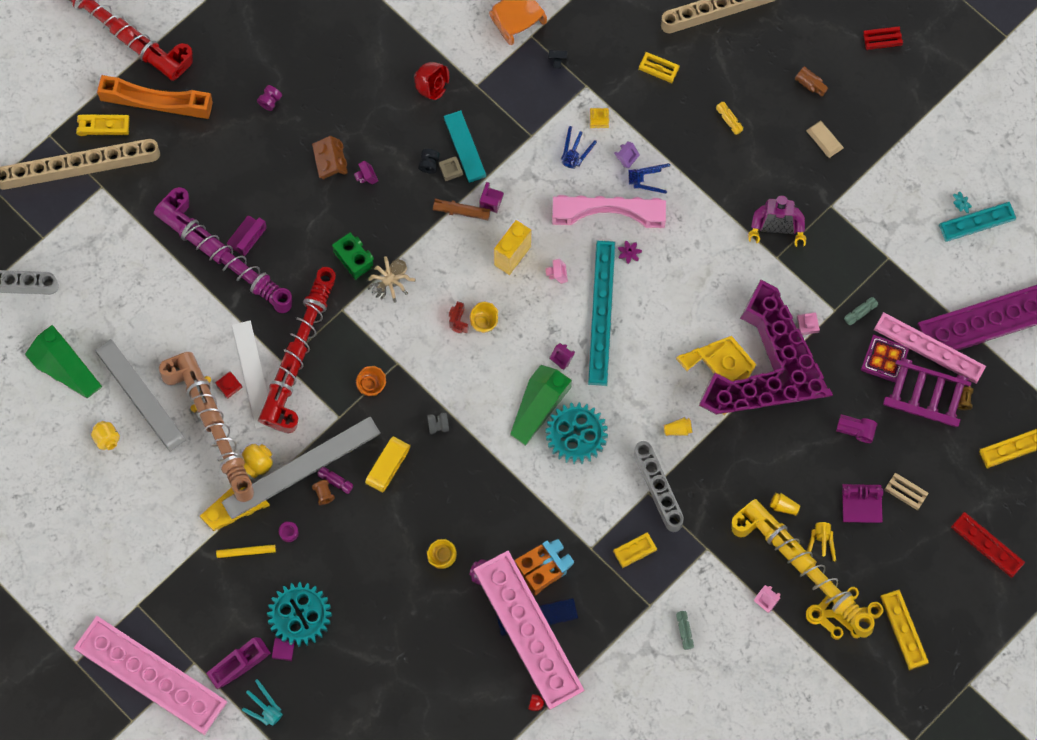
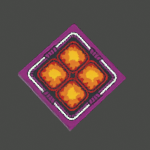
[861,335,909,383]

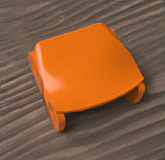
[489,0,547,45]

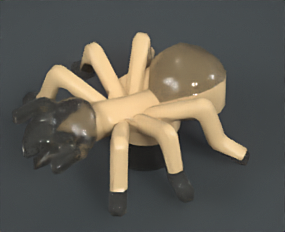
[365,256,416,303]

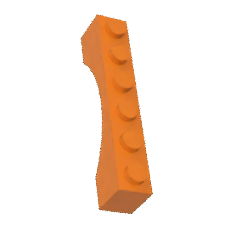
[97,75,213,119]

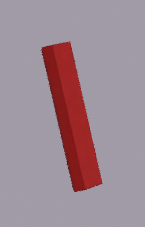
[951,512,1025,578]

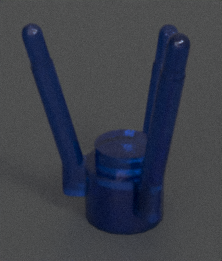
[561,126,597,169]
[628,163,671,194]

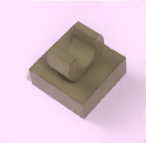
[439,156,463,181]

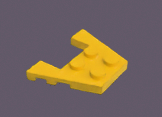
[676,336,756,415]

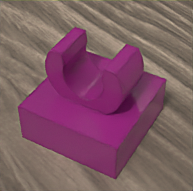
[354,161,379,185]
[549,343,575,370]

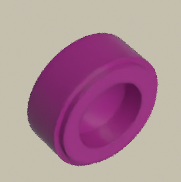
[279,522,299,542]

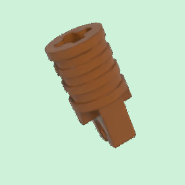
[795,66,828,97]

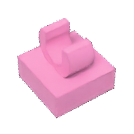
[546,259,568,284]
[797,312,820,335]
[754,585,780,613]

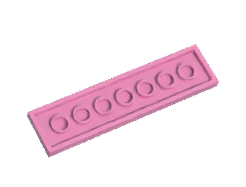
[473,551,585,710]
[74,616,228,736]

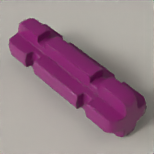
[318,466,353,494]

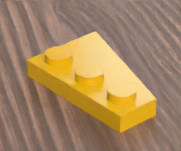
[200,487,270,531]

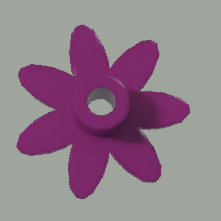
[618,241,642,264]

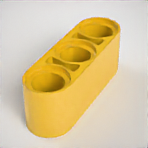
[365,436,410,493]

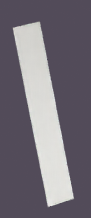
[232,320,268,428]

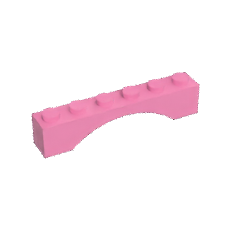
[552,195,666,228]

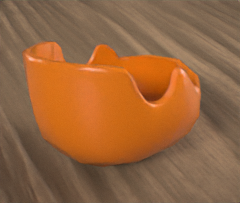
[356,366,386,397]

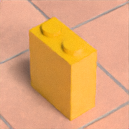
[494,220,532,275]

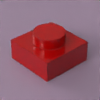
[215,371,243,399]

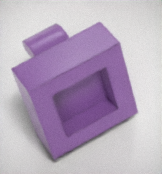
[614,141,640,168]

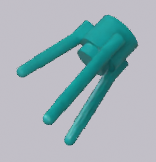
[242,679,283,726]

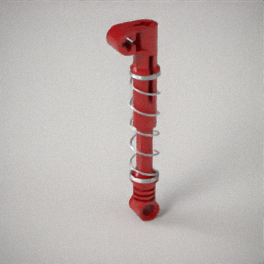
[69,0,193,81]
[258,267,336,434]

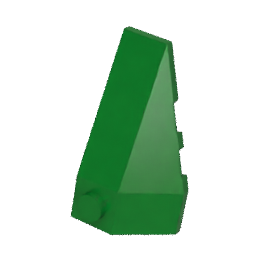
[25,325,102,399]
[510,365,572,446]

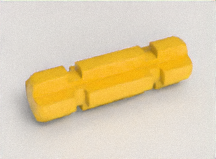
[716,102,743,135]

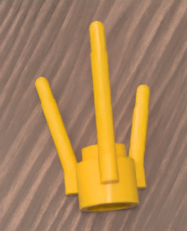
[807,522,836,561]

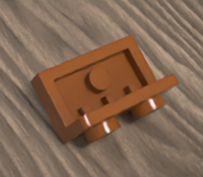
[312,136,348,179]

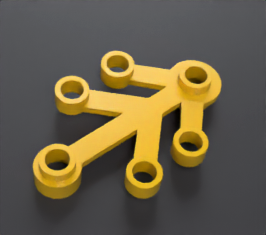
[806,587,883,640]

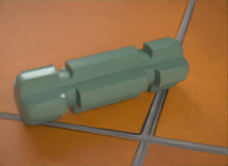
[844,297,878,325]
[676,611,694,650]

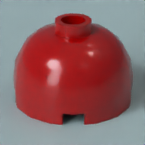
[414,62,449,100]

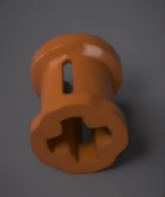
[312,480,335,505]

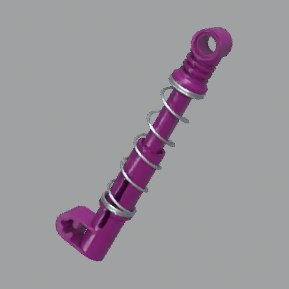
[154,187,292,313]

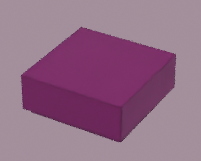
[272,638,295,661]

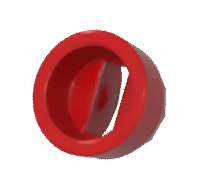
[528,694,544,711]

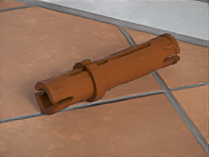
[433,198,490,221]

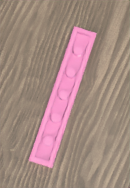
[874,312,986,384]

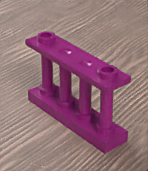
[883,358,972,428]

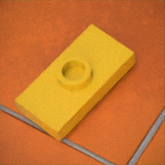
[613,532,657,569]

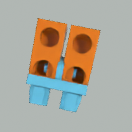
[514,539,574,596]

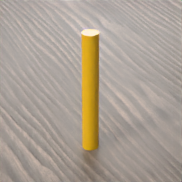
[216,545,276,558]

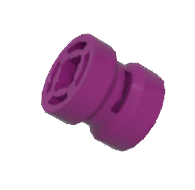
[257,85,282,111]

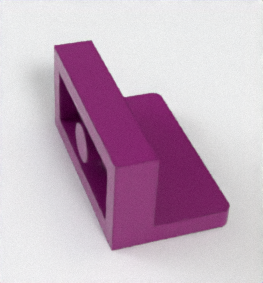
[227,216,267,256]

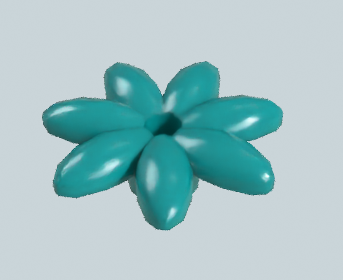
[953,191,972,213]

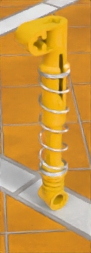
[732,499,875,638]

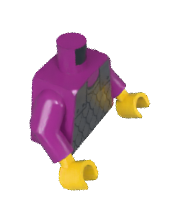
[748,196,806,247]

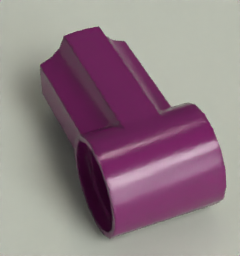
[836,414,877,443]

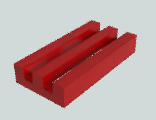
[863,26,903,50]

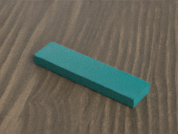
[444,110,486,183]
[939,201,1016,242]

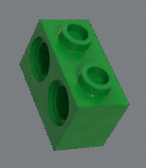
[332,232,374,280]

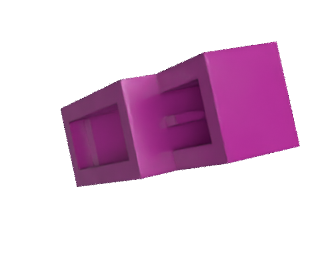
[206,637,271,689]

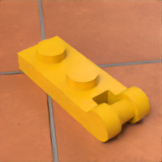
[76,115,130,136]

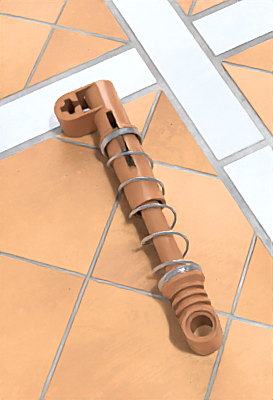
[159,352,254,502]

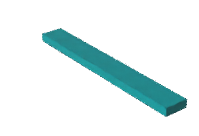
[588,240,615,386]

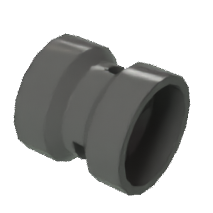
[427,413,449,434]

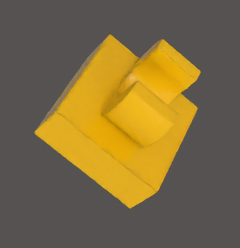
[590,108,609,128]

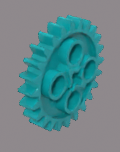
[545,402,608,465]
[267,582,332,647]

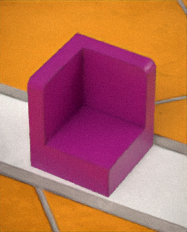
[479,182,504,213]

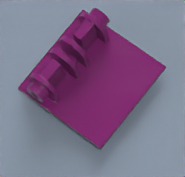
[842,484,883,523]

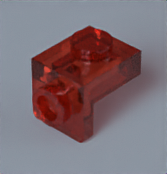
[448,301,469,334]

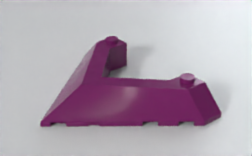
[699,280,833,415]

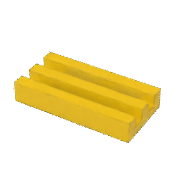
[638,52,680,83]

